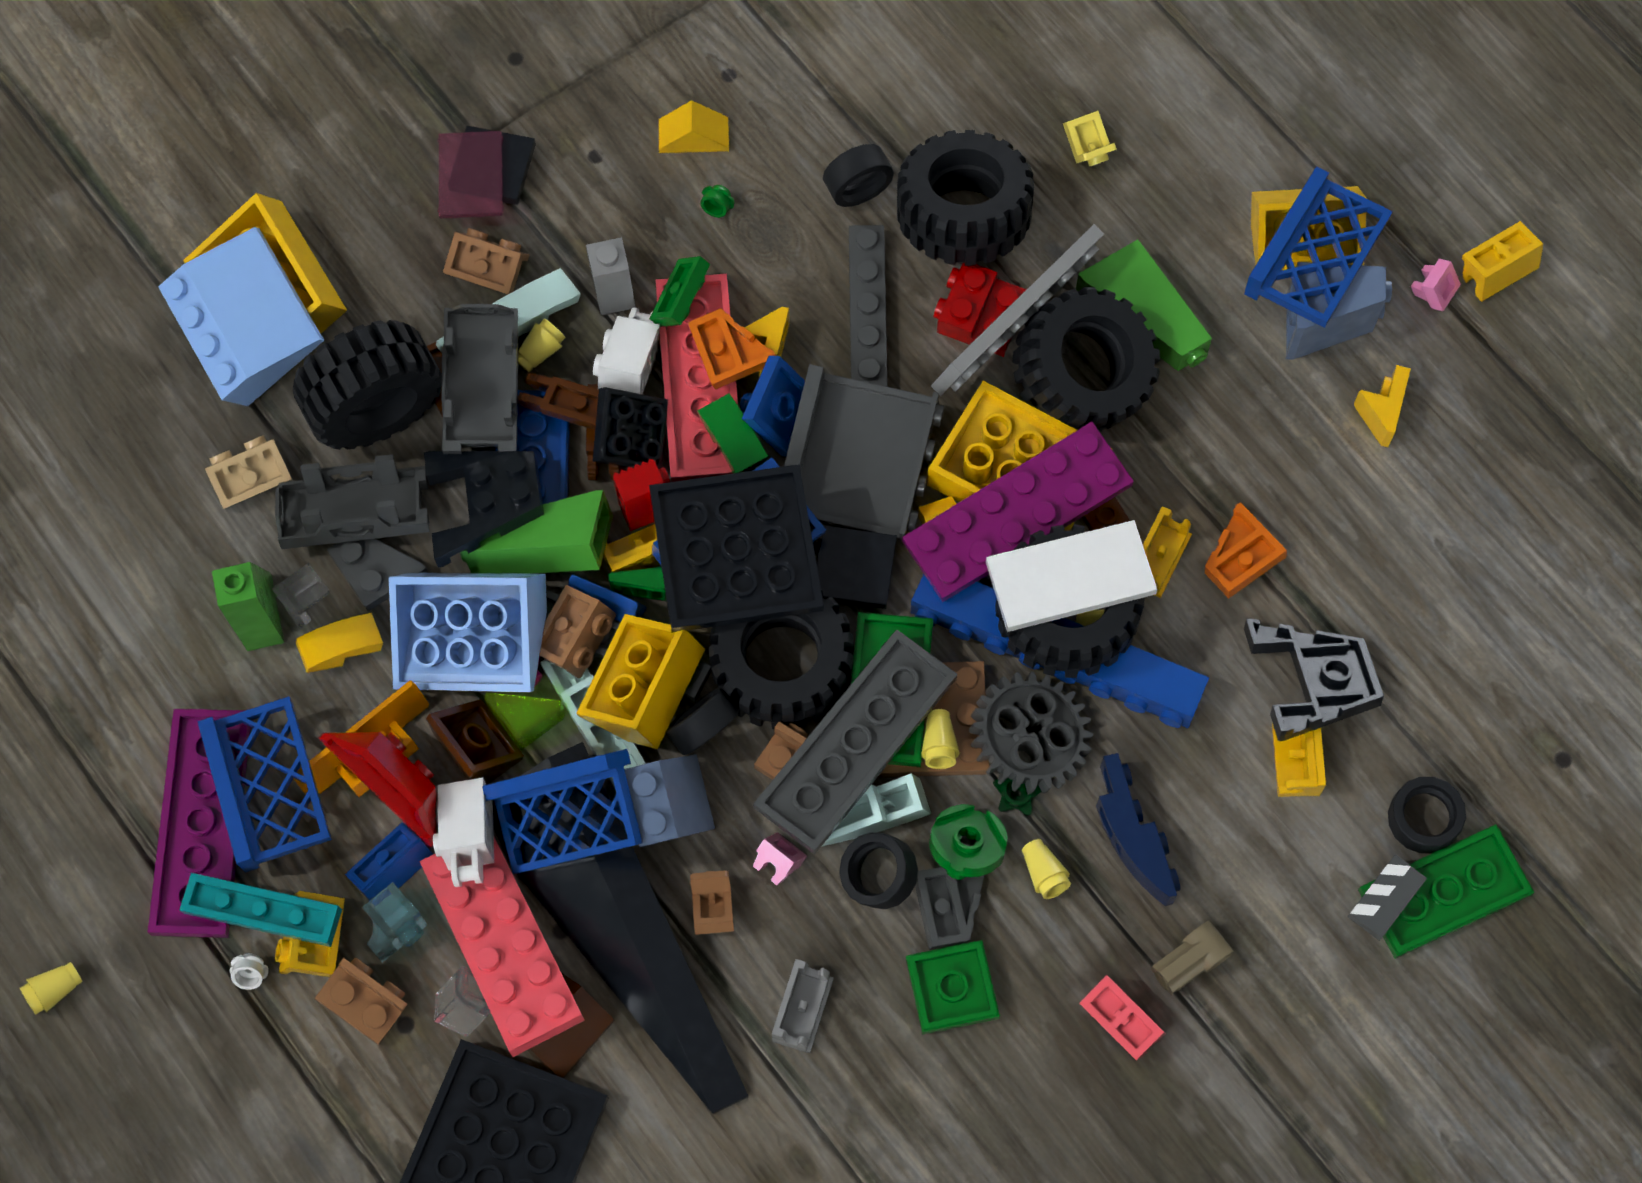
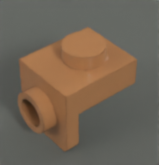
[690,870,734,935]

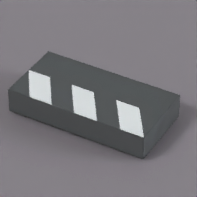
[1348,855,1427,941]

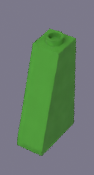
[1075,239,1212,371]
[460,490,613,574]
[212,562,284,651]

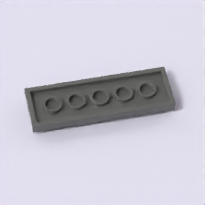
[753,629,957,855]

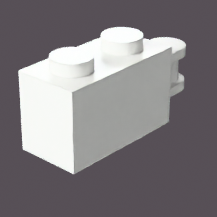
[593,307,660,394]
[433,777,494,887]

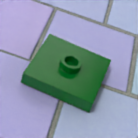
[905,940,1000,1035]

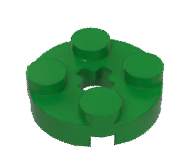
[929,804,1008,880]

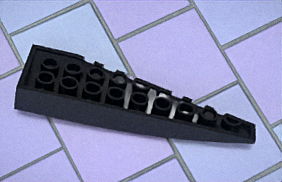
[492,742,749,1114]

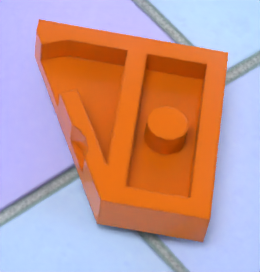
[688,308,777,390]
[1205,502,1287,599]

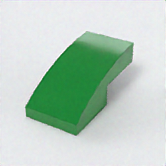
[697,393,768,473]

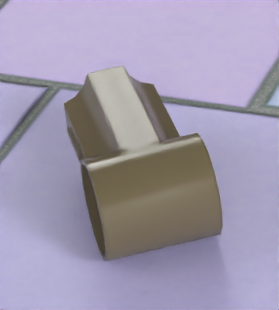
[1151,920,1234,996]

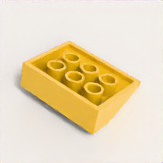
[183,193,347,333]
[927,380,1113,531]

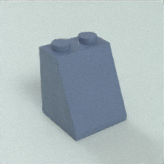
[1286,262,1392,360]
[624,754,715,848]

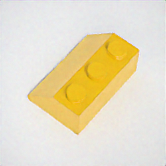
[1251,186,1367,270]
[576,614,705,749]

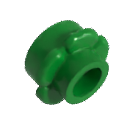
[700,185,735,218]

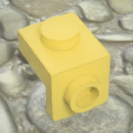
[1063,111,1117,167]

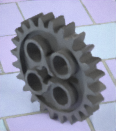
[969,671,1093,794]

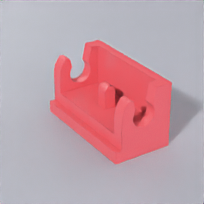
[1079,975,1166,1061]

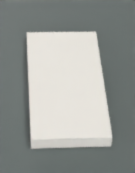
[986,520,1158,632]

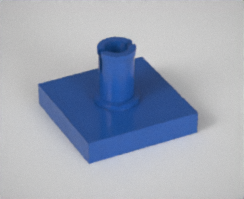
[740,356,805,457]

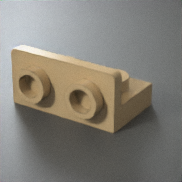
[205,435,292,509]

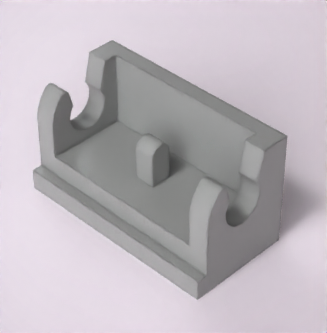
[772,959,834,1053]

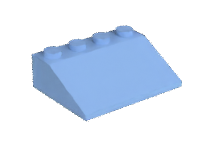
[158,227,324,406]
[389,573,547,692]

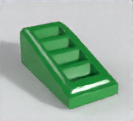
[608,567,667,601]

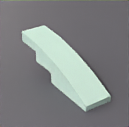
[436,268,581,353]
[540,660,646,787]

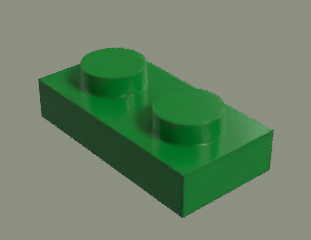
[649,256,710,327]

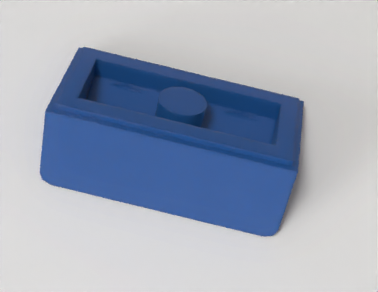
[568,574,647,622]
[345,822,433,907]

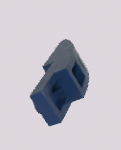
[1096,753,1180,906]

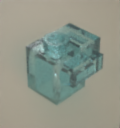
[362,882,428,963]

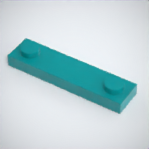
[179,873,342,947]

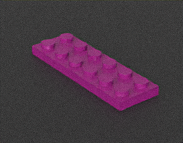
[902,422,1134,602]
[147,709,252,938]

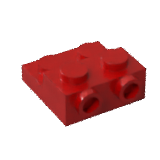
[933,263,1027,357]

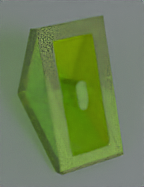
[485,692,565,751]

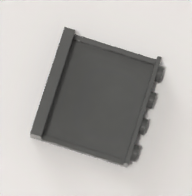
[784,364,944,541]

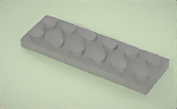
[931,224,1104,396]

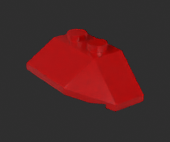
[318,732,436,847]

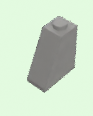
[586,237,636,315]

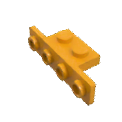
[293,681,429,797]

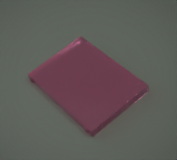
[437,131,504,219]

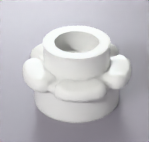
[229,953,269,990]

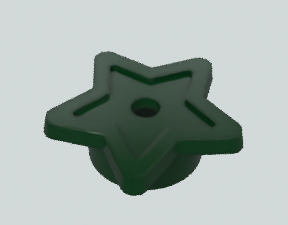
[993,778,1042,816]

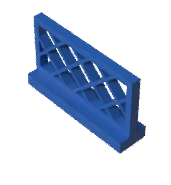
[1244,166,1393,328]
[197,697,332,873]
[482,749,643,874]

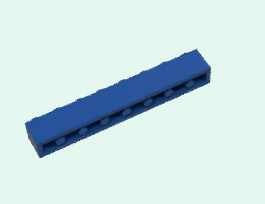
[910,574,1209,728]

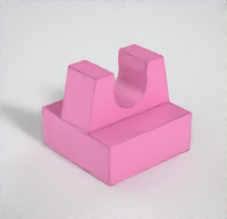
[1411,259,1461,311]
[753,832,807,885]

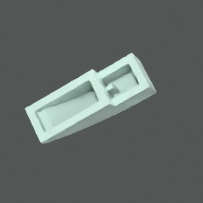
[821,773,931,847]

